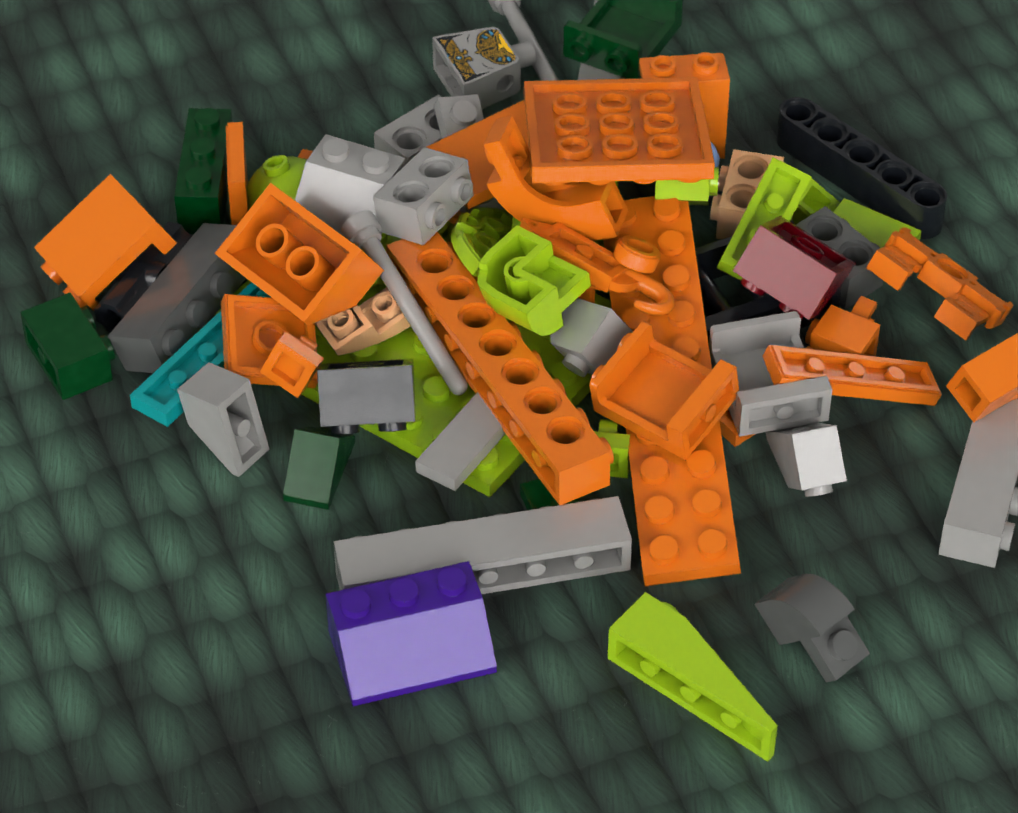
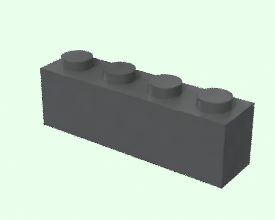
[108,223,246,373]

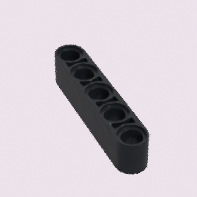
[776,97,947,239]

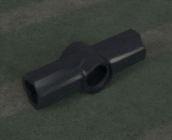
[94,222,192,333]

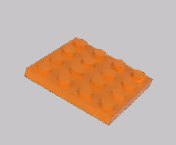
[524,77,715,186]

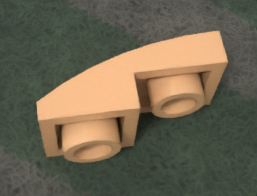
[315,287,410,356]

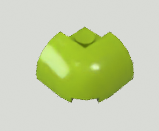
[477,225,591,336]

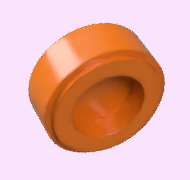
[613,236,661,273]

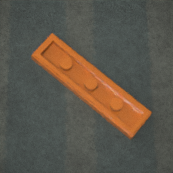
[762,345,942,406]

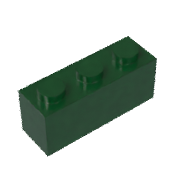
[174,108,232,234]

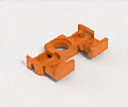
[866,227,1014,340]

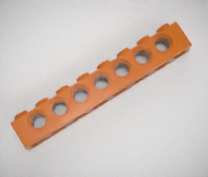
[386,231,614,506]

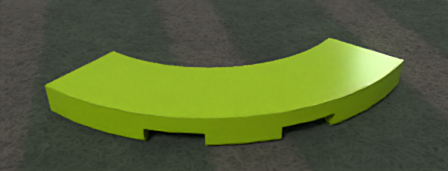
[450,207,513,277]

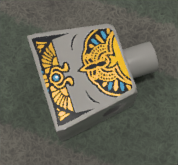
[432,27,536,109]

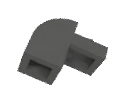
[754,574,870,682]

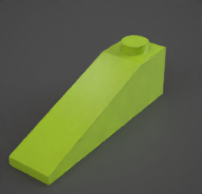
[607,592,778,762]

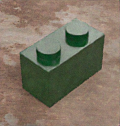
[20,293,115,400]

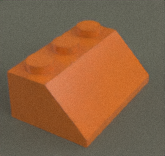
[214,183,384,325]

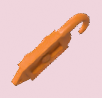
[520,218,675,316]

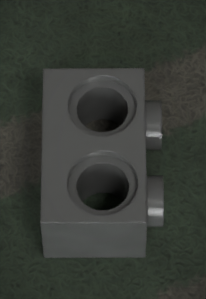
[796,206,883,310]

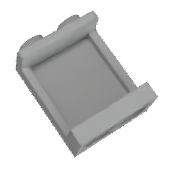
[709,311,832,437]

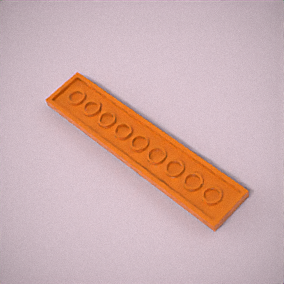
[603,196,741,586]

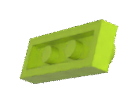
[717,157,812,280]

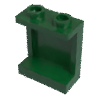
[563,0,683,79]

